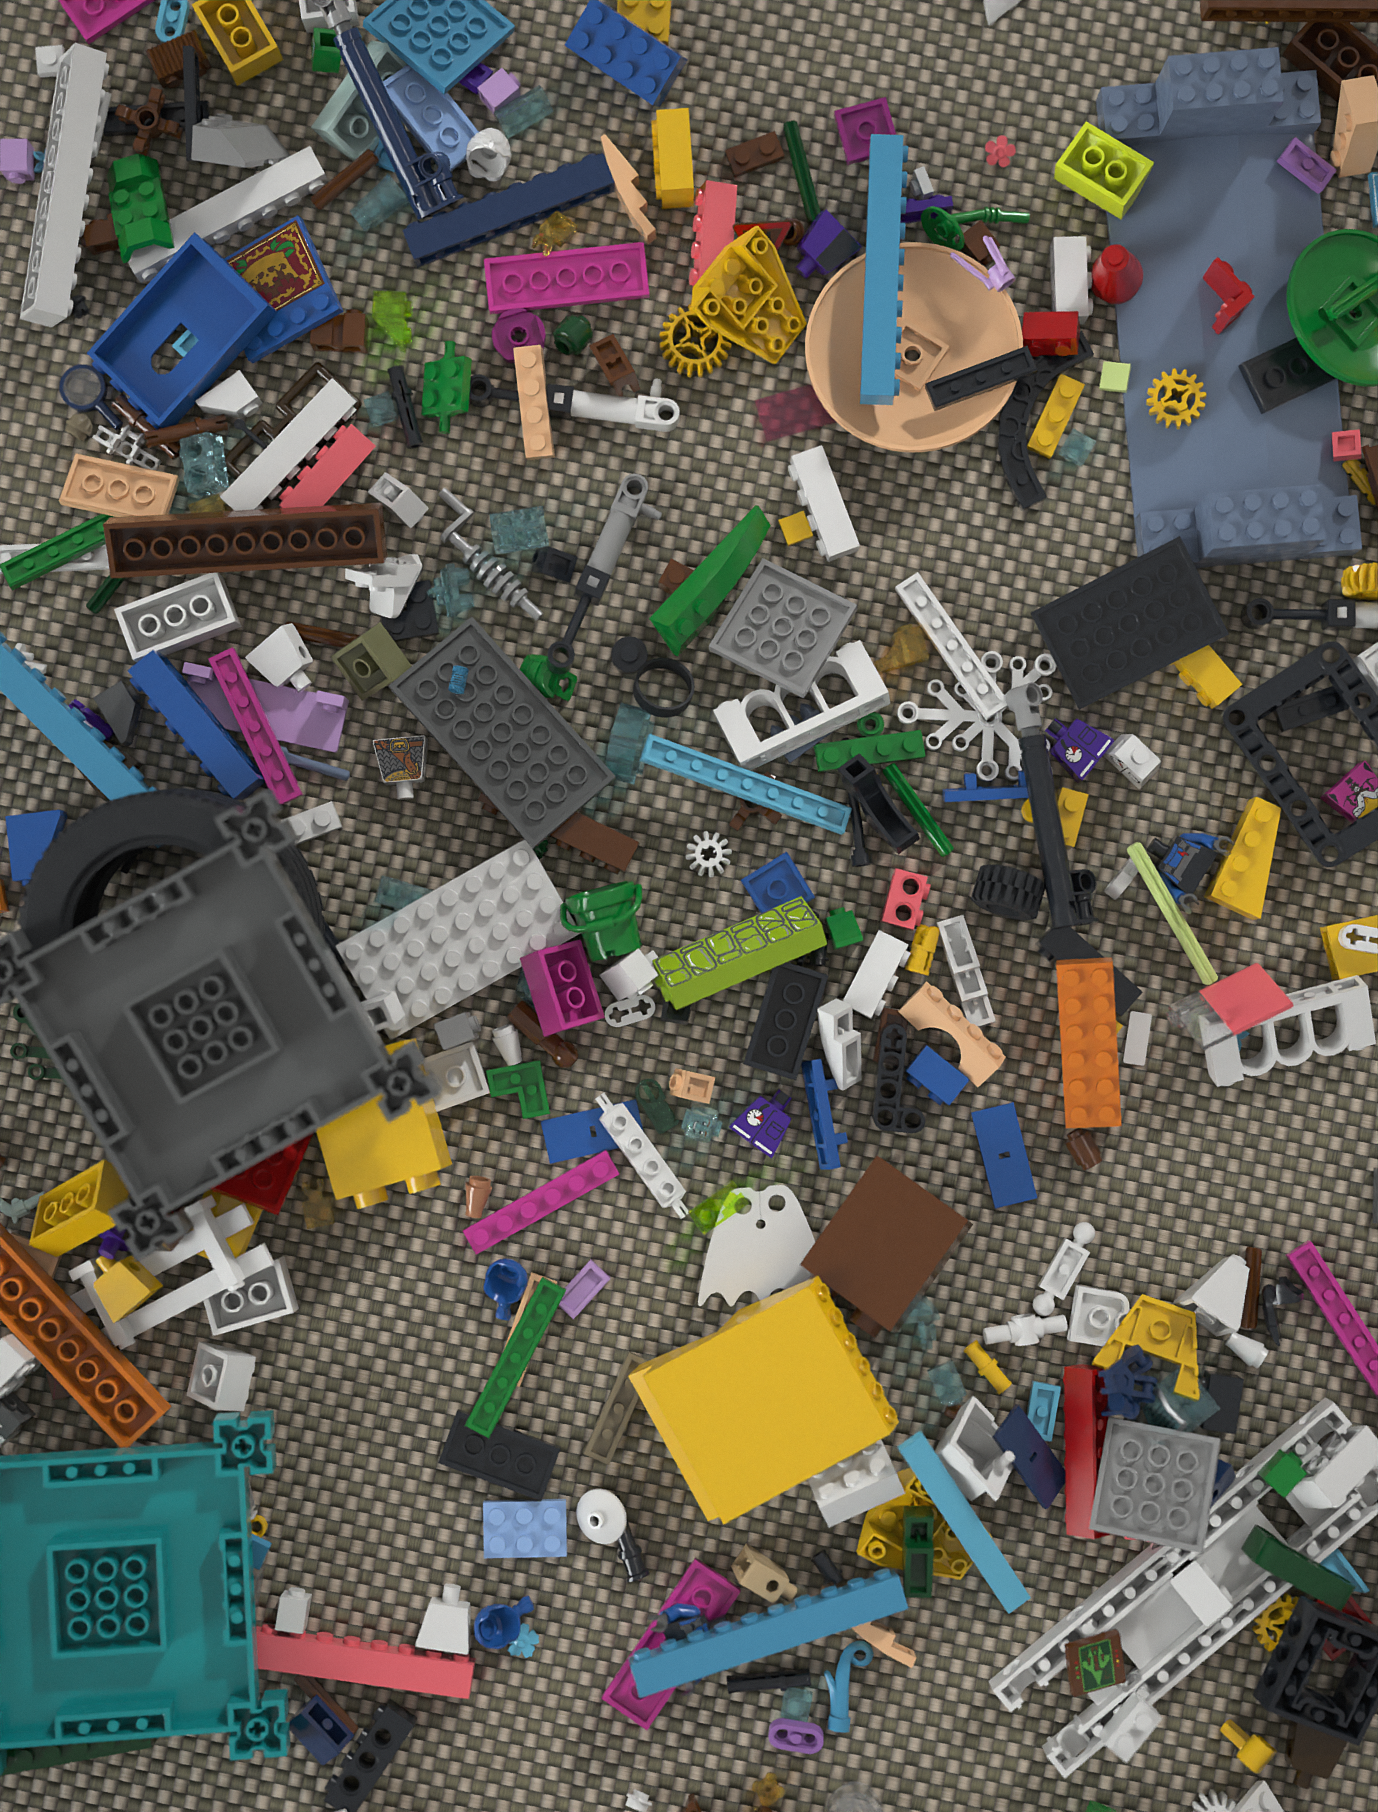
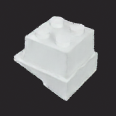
[934,1396,1015,1501]

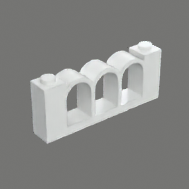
[713,640,890,771]
[1199,975,1376,1087]

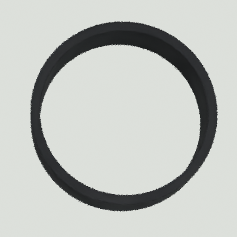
[633,658,695,718]

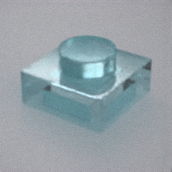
[363,391,399,428]
[1058,428,1096,467]
[780,1688,813,1722]

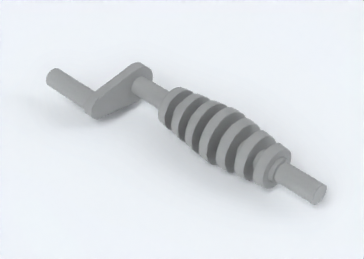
[438,488,544,621]

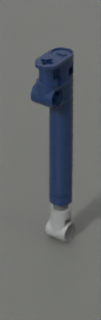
[312,0,464,220]

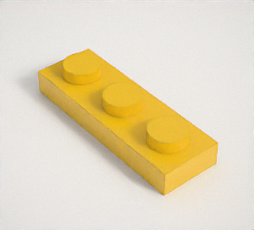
[1027,374,1085,459]

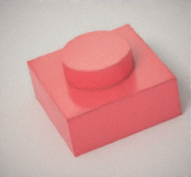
[1332,429,1361,462]

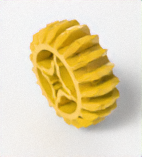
[659,304,731,378]
[1341,562,1378,601]

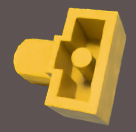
[1021,787,1089,849]

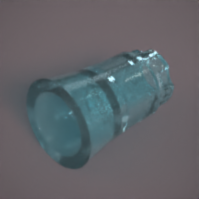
[350,173,410,232]

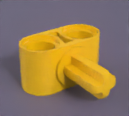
[1220,1719,1277,1774]

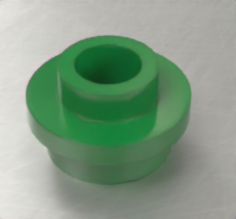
[857,711,884,737]

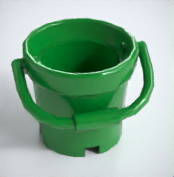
[560,880,642,961]

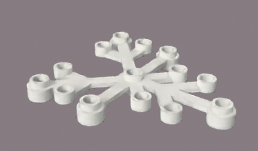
[897,651,1057,782]

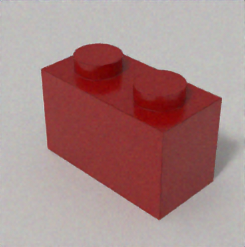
[1022,311,1080,356]

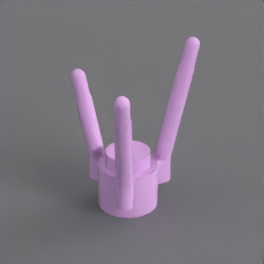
[950,236,1015,292]

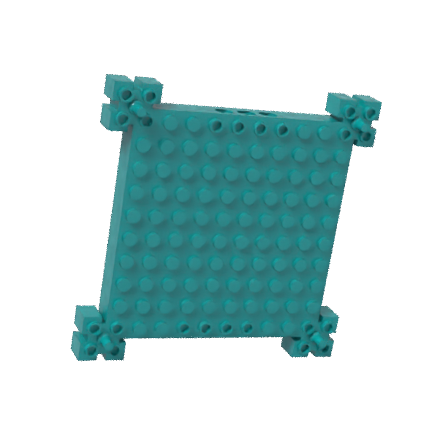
[0,1410,290,1776]

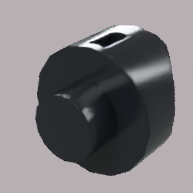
[611,636,648,675]

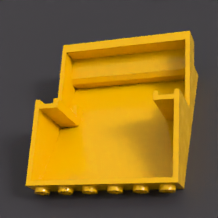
[628,1275,899,1524]

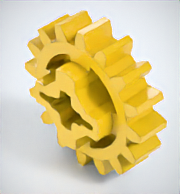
[1146,368,1206,429]
[1252,1593,1299,1652]

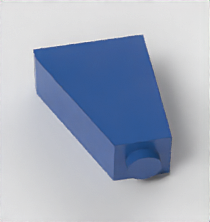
[5,810,67,887]

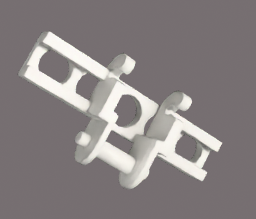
[92,425,161,471]

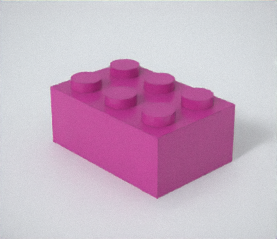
[520,939,605,1037]

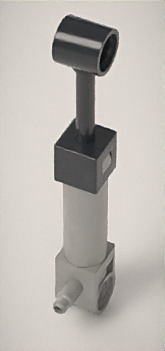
[546,474,662,675]

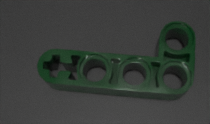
[1241,1524,1356,1611]

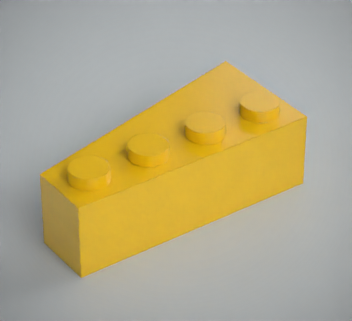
[1204,796,1281,920]

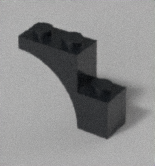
[838,753,920,855]

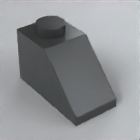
[93,681,141,747]

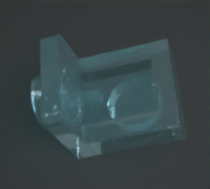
[927,1360,967,1406]

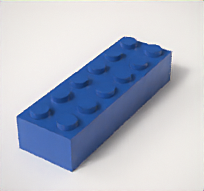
[127,650,265,801]

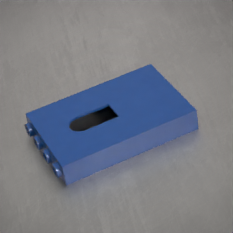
[87,232,277,429]

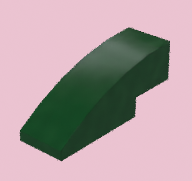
[903,1506,934,1598]

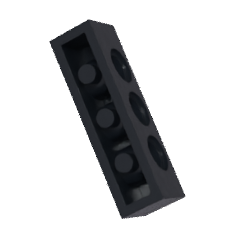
[323,1699,418,1812]

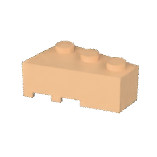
[1330,75,1378,178]

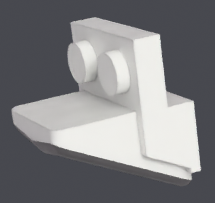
[345,554,423,618]

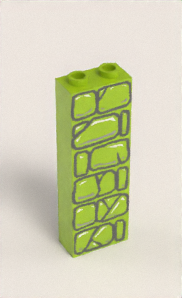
[652,896,827,1010]

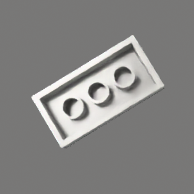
[114,572,242,662]

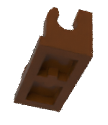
[589,334,640,397]

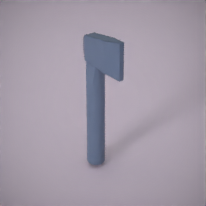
[281,746,350,781]

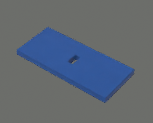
[541,1099,644,1164]
[971,1102,1037,1208]

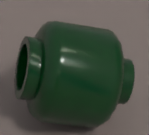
[553,315,593,356]

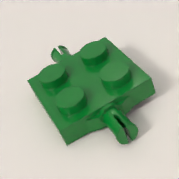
[421,341,472,434]

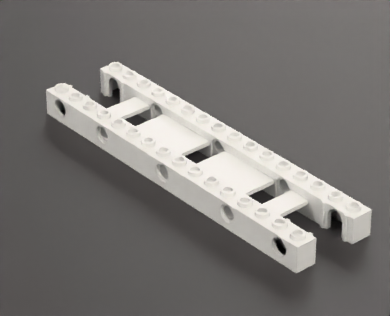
[989,1397,1378,1778]

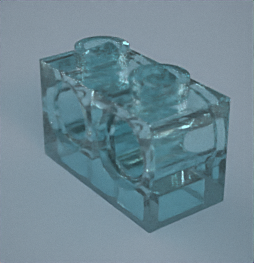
[180,432,229,496]
[489,506,549,555]

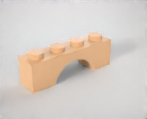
[513,345,555,460]
[898,981,1006,1087]

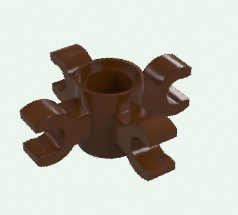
[115,87,183,156]
[729,771,782,832]

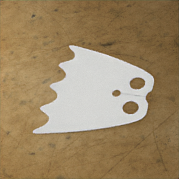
[698,1185,815,1306]

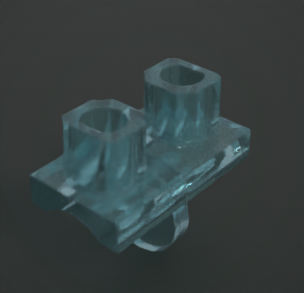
[427,563,474,618]

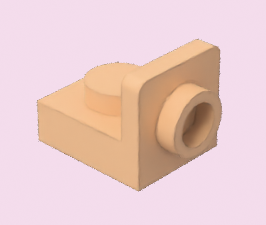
[669,1068,715,1104]

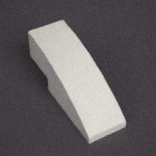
[817,998,862,1091]

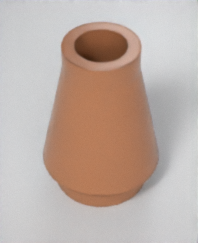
[465,1176,493,1218]

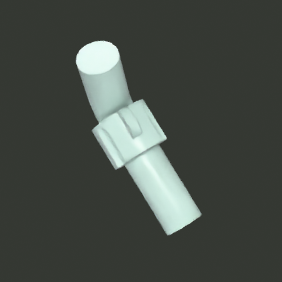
[0,1191,46,1224]

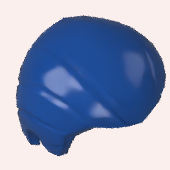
[483,1258,528,1321]
[474,1596,534,1649]

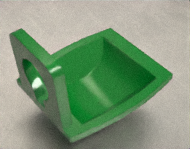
[520,654,577,701]

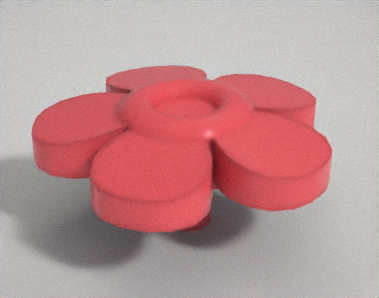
[985,135,1016,167]

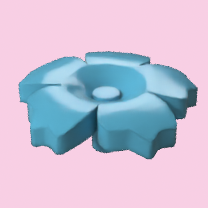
[508,1623,539,1658]

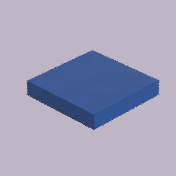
[740,852,815,913]

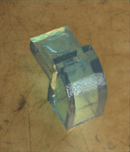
[374,875,433,909]
[904,1295,941,1350]

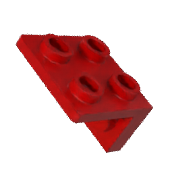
[1203,257,1255,335]

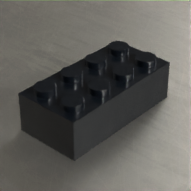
[743,962,829,1080]

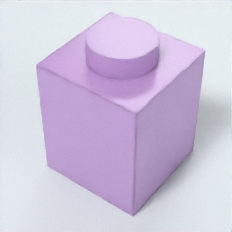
[477,68,521,118]
[0,139,35,184]

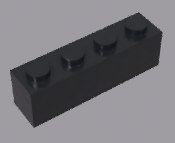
[1036,926,1143,1017]

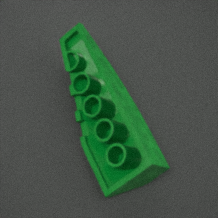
[649,505,771,657]

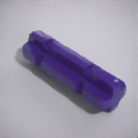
[68,699,115,741]

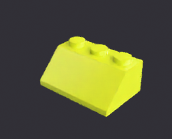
[1054,121,1154,220]

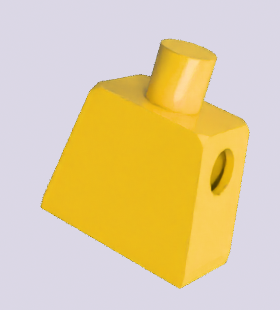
[93,1255,163,1323]

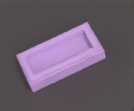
[558,1259,611,1319]

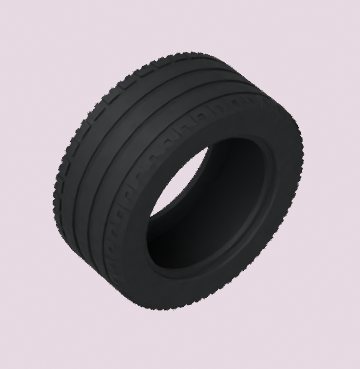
[17,788,325,956]

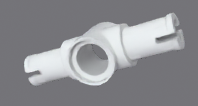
[983,1313,1068,1346]

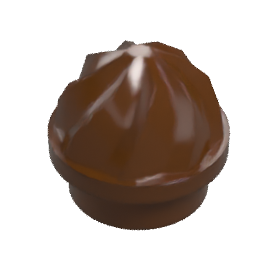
[783,218,804,246]

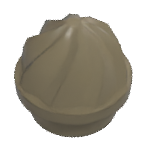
[64,414,92,442]

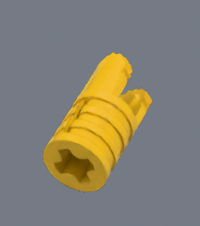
[905,924,940,976]

